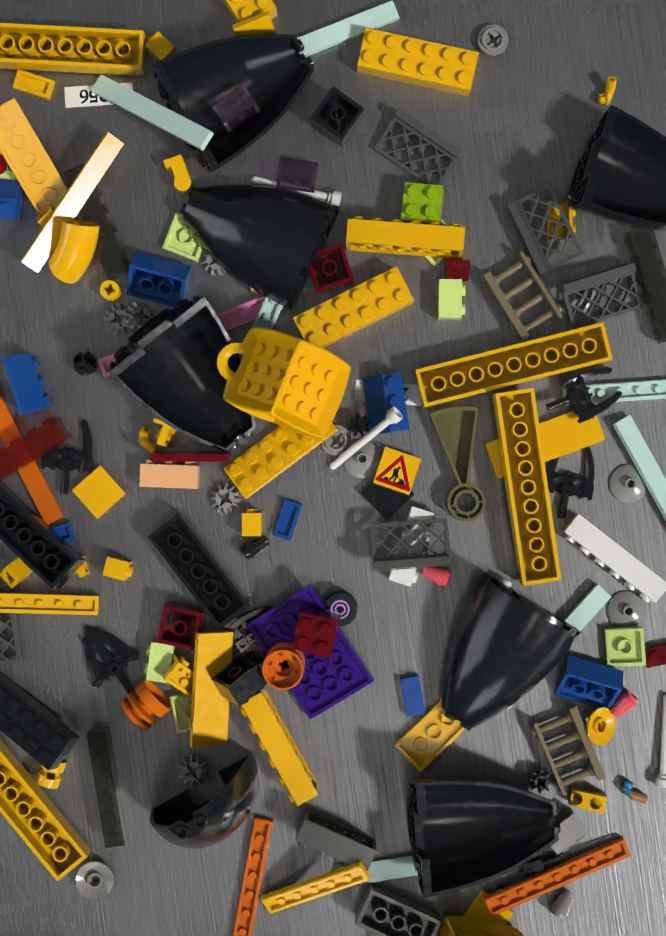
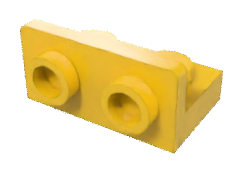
[546,200,576,241]
[152,418,177,448]
[163,655,194,698]

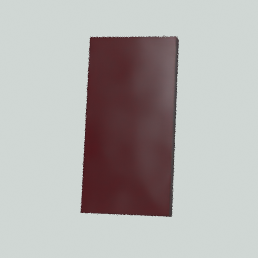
[150,451,232,462]

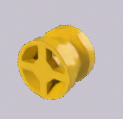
[100,280,121,301]

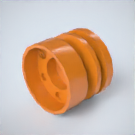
[262,642,305,690]
[120,679,172,732]

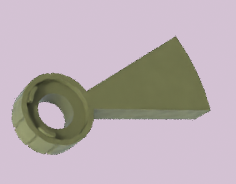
[428,406,486,521]

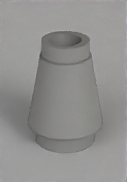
[549,889,575,920]

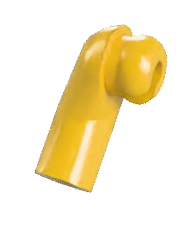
[598,76,617,105]

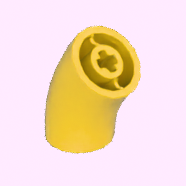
[48,220,100,284]

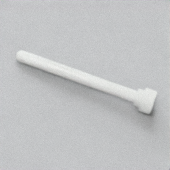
[251,176,342,206]
[329,406,403,470]
[655,694,666,788]

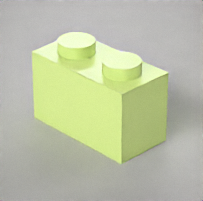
[437,279,466,320]
[144,640,176,683]

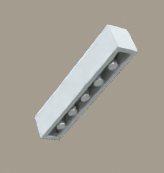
[561,513,666,603]

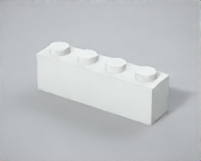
[388,506,436,587]

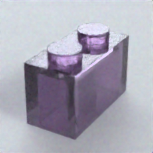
[212,85,260,132]
[276,157,319,193]

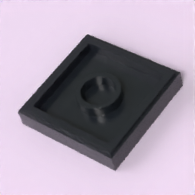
[360,480,415,521]

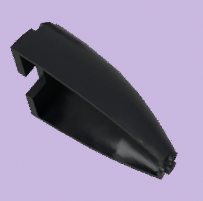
[152,34,314,172]
[568,105,666,231]
[180,184,340,311]
[108,295,256,452]
[442,571,581,731]
[150,752,259,849]
[407,778,561,898]

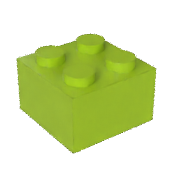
[400,182,444,225]

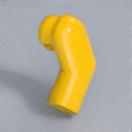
[139,425,158,453]

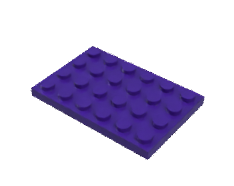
[247,584,374,720]

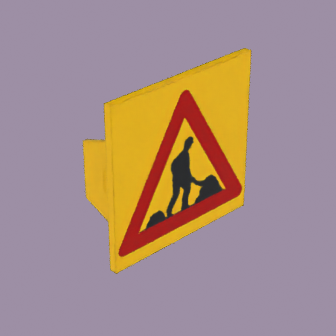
[373,447,421,495]

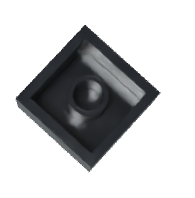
[311,86,365,146]
[211,655,267,707]

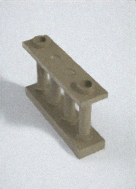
[481,251,563,342]
[530,703,606,796]

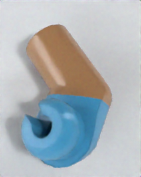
[621,780,648,803]

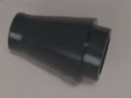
[240,535,270,560]

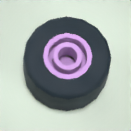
[324,591,357,626]

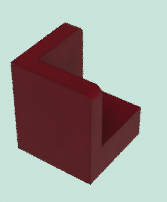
[446,260,471,282]

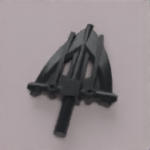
[81,625,139,694]

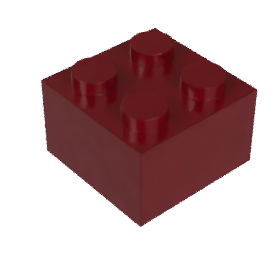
[309,243,354,294]
[157,601,206,651]
[292,606,341,658]

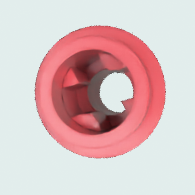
[422,567,452,587]
[610,690,638,718]

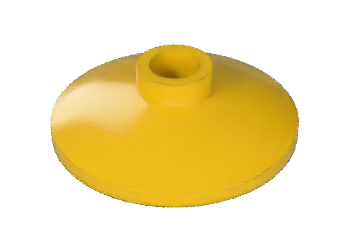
[586,707,615,746]

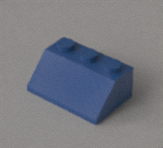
[0,179,23,220]
[127,251,192,308]
[2,353,51,416]
[362,372,409,434]
[554,655,623,709]

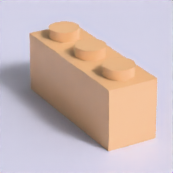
[139,460,200,489]

